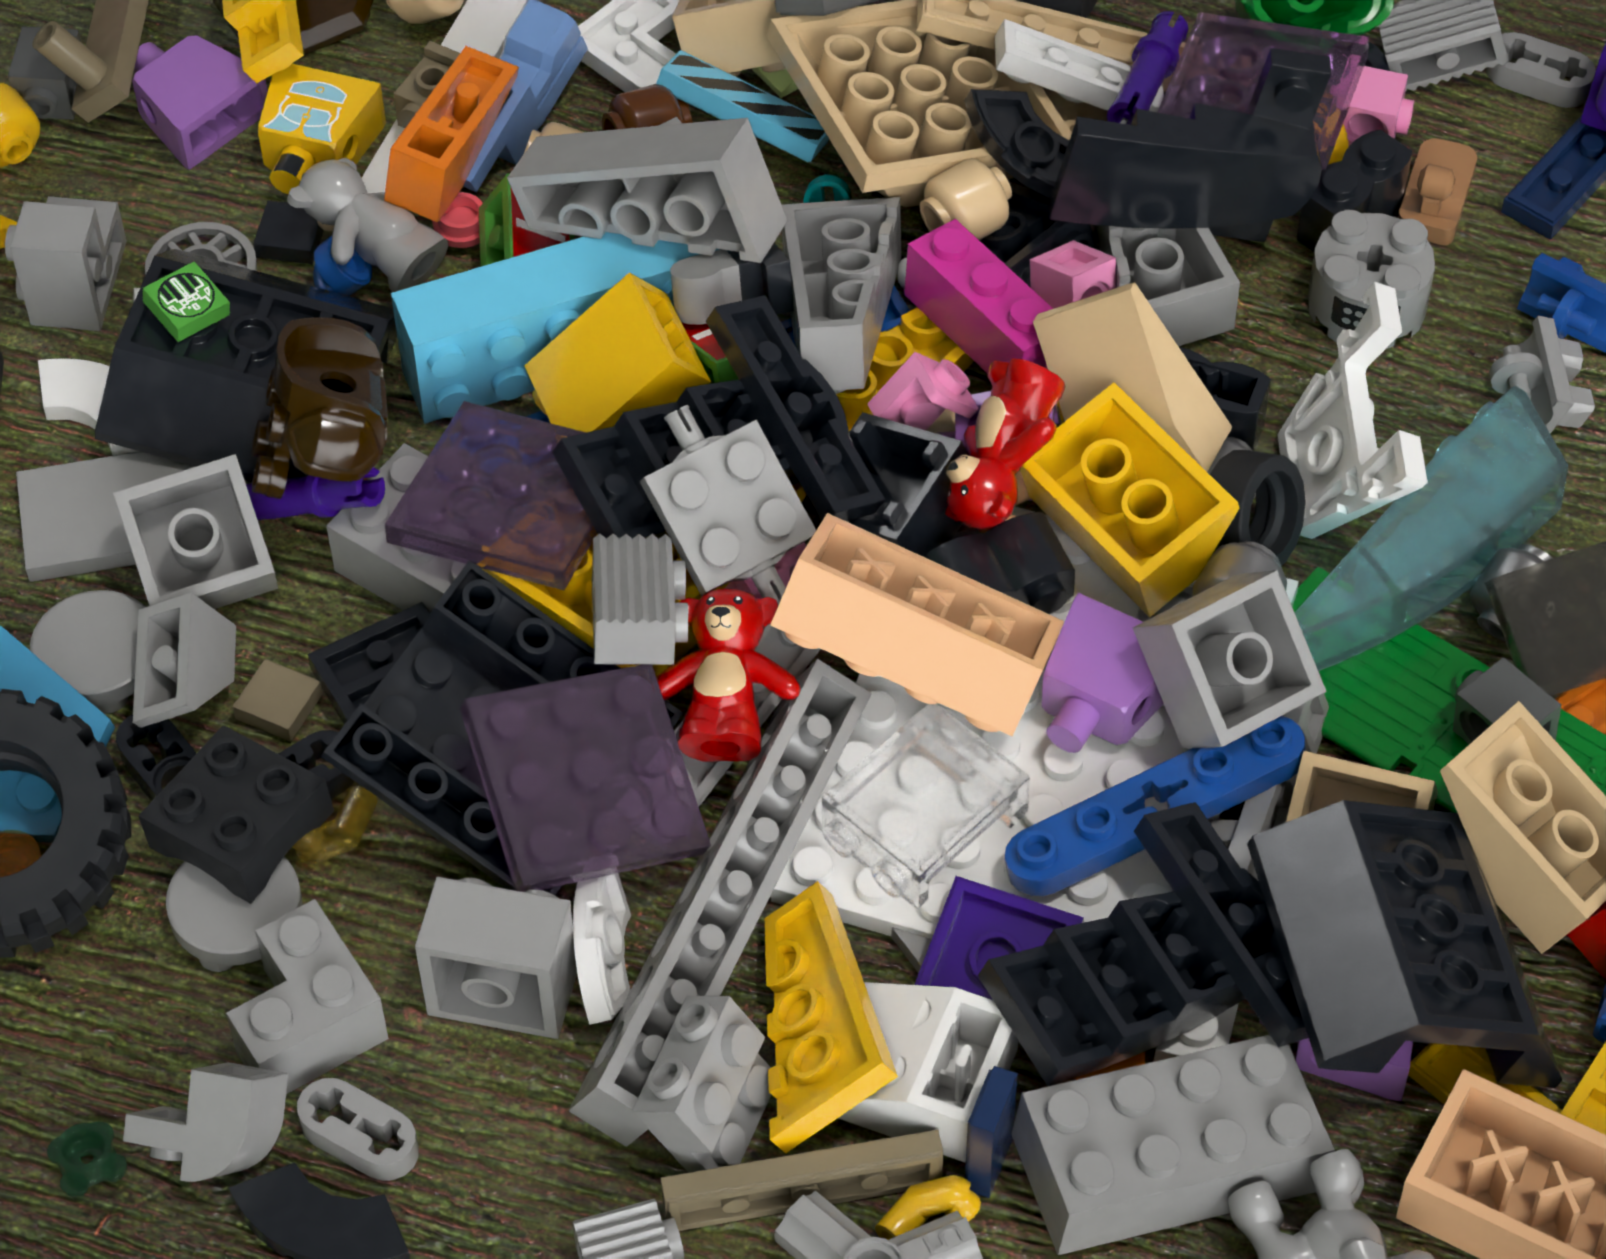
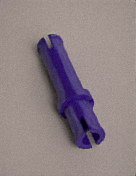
[1107,11,1189,125]
[246,467,386,520]

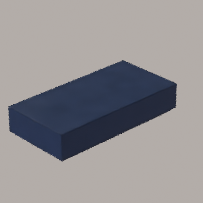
[965,1066,1018,1198]

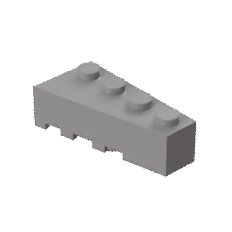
[507,118,788,263]
[1095,119,1240,346]
[782,197,901,394]

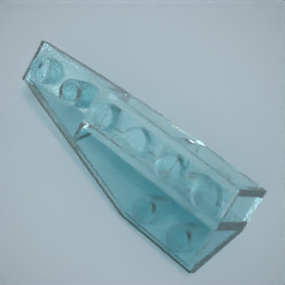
[1295,385,1569,671]

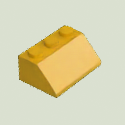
[1020,382,1239,618]

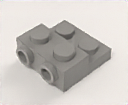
[632,996,771,1173]

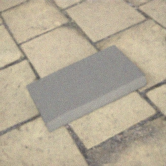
[16,452,195,582]

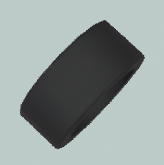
[1209,450,1306,565]

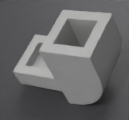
[123,1062,288,1182]

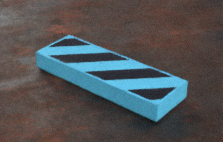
[656,50,829,162]

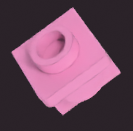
[868,352,979,430]

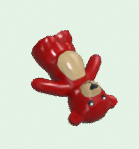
[945,358,1066,529]
[648,589,801,762]

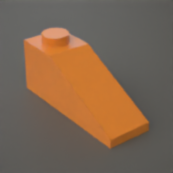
[384,46,519,222]

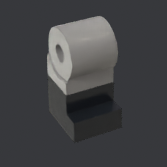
[670,242,794,325]

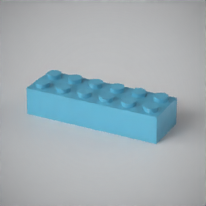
[391,232,721,424]

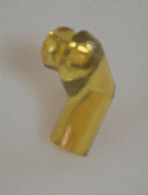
[293,787,378,863]

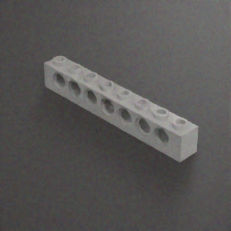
[568,659,872,1147]

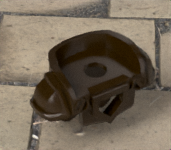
[251,318,388,499]

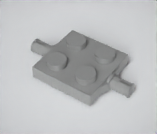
[640,405,816,605]

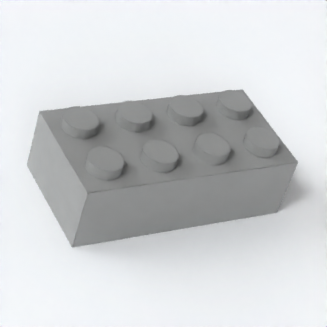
[1011,1035,1335,1255]

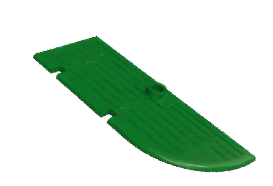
[1292,567,1606,813]

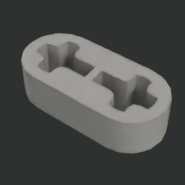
[1486,32,1596,108]
[297,1078,419,1181]

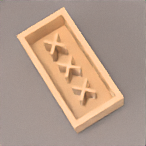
[770,513,1064,736]
[1396,1069,1606,1259]

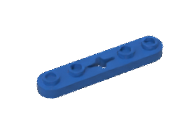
[1005,716,1305,896]

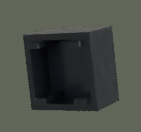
[801,412,970,558]

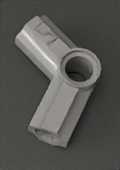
[774,1191,983,1259]

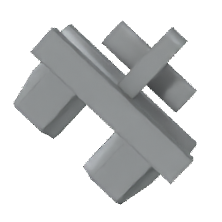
[1489,316,1595,441]

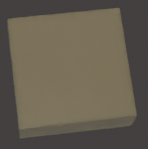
[232,659,323,742]

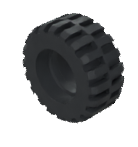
[0,689,132,958]

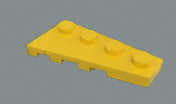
[764,881,898,1153]

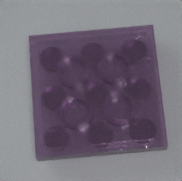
[1158,12,1369,170]
[385,401,597,590]
[460,665,711,892]

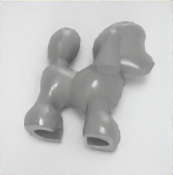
[1228,1149,1435,1259]

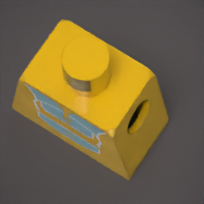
[258,64,386,194]

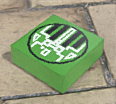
[143,261,230,342]

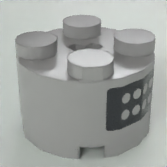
[1308,210,1435,349]

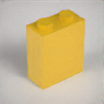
[524,273,711,447]

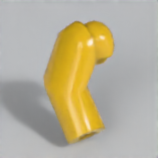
[875,1175,981,1240]

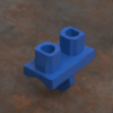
[1517,253,1606,353]

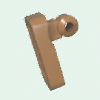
[1398,138,1477,245]

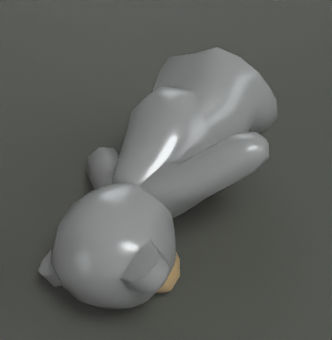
[287,158,448,292]

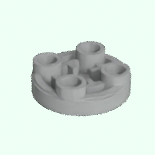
[30,590,145,714]
[166,857,302,972]

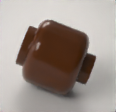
[602,84,692,131]

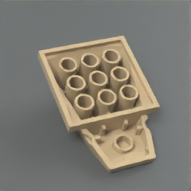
[767,0,1108,207]

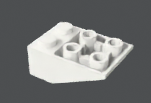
[838,982,1018,1163]

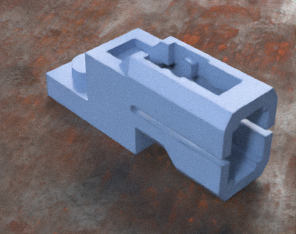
[463,0,588,192]

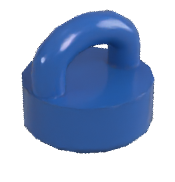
[313,236,372,296]

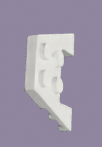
[1277,282,1428,539]

